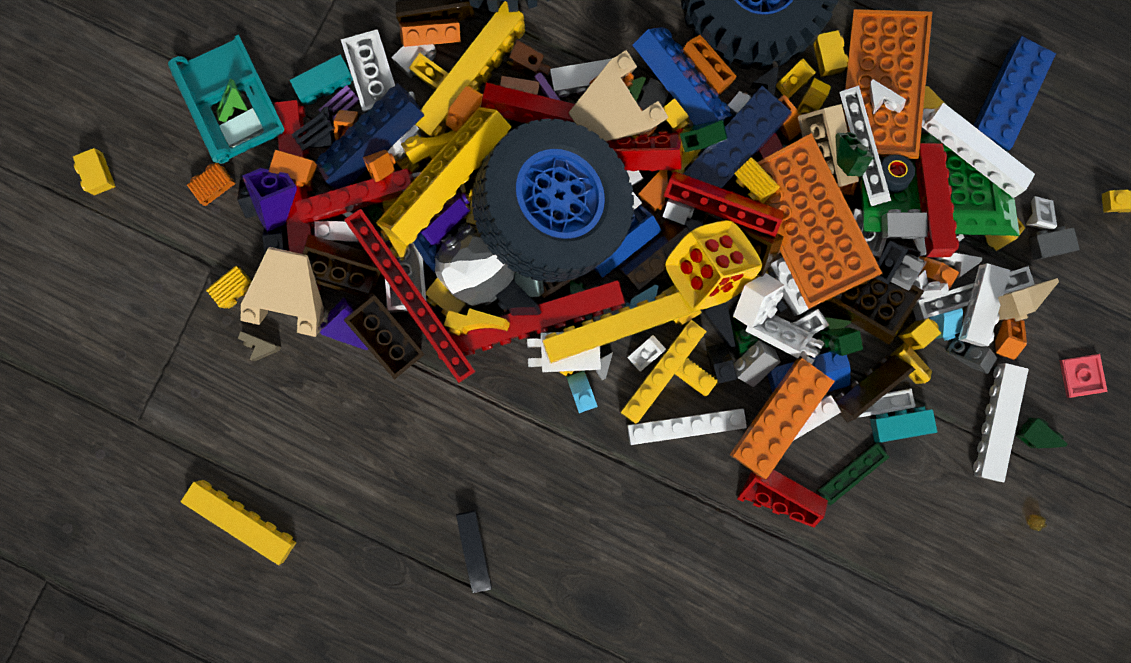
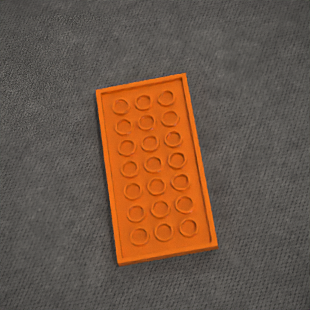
[843,9,932,159]
[757,133,883,309]

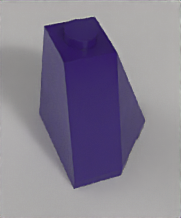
[243,168,297,232]
[421,188,471,245]
[318,297,368,350]

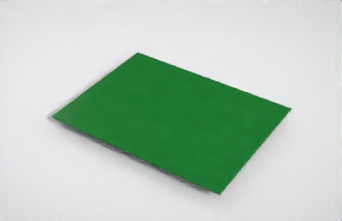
[859,132,1020,236]

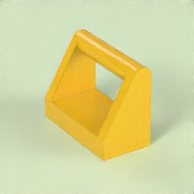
[890,342,932,384]

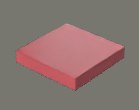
[1059,354,1108,398]

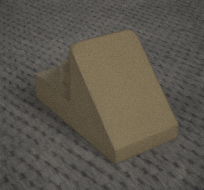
[238,332,281,361]

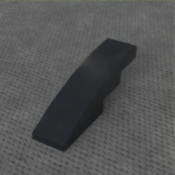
[456,510,492,593]

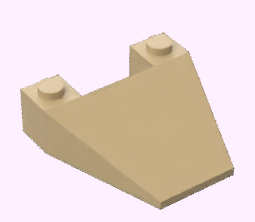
[569,50,669,142]
[241,247,324,337]
[958,278,1059,322]

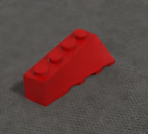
[607,128,683,171]
[737,470,828,527]

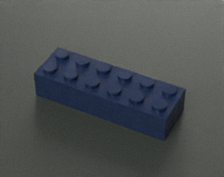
[315,83,424,189]
[683,86,792,189]

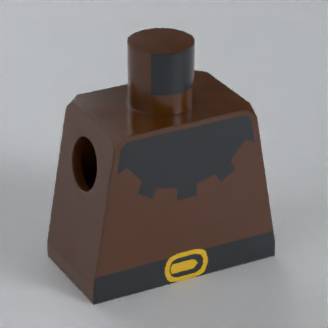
[506,40,551,78]

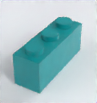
[290,54,353,105]
[870,406,937,442]

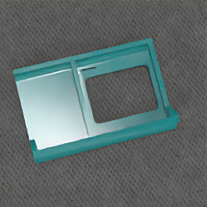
[168,35,284,164]

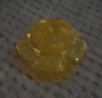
[1026,515,1047,531]

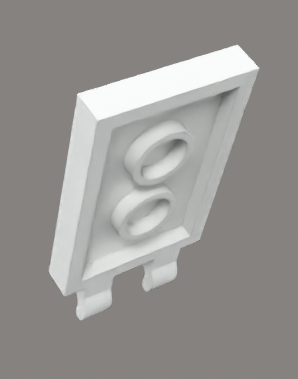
[745,315,824,365]
[527,332,601,372]

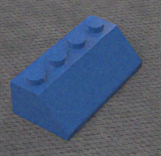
[594,205,662,278]
[767,352,851,393]

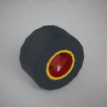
[881,154,915,193]

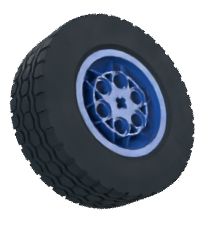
[472,119,634,282]

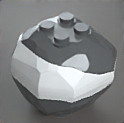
[435,222,515,306]

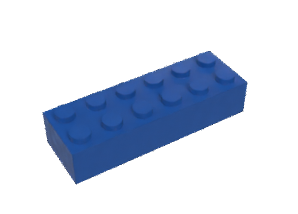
[633,27,733,125]
[973,36,1056,152]

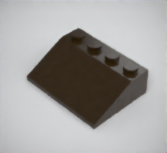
[822,278,924,345]

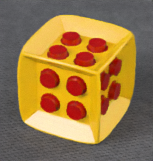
[665,220,762,310]

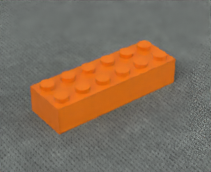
[730,358,835,479]

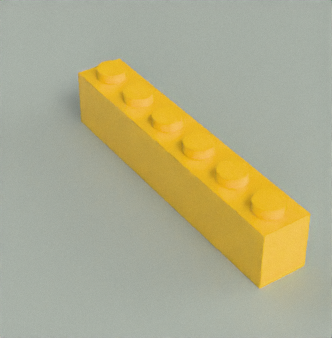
[620,320,707,424]
[181,480,296,565]

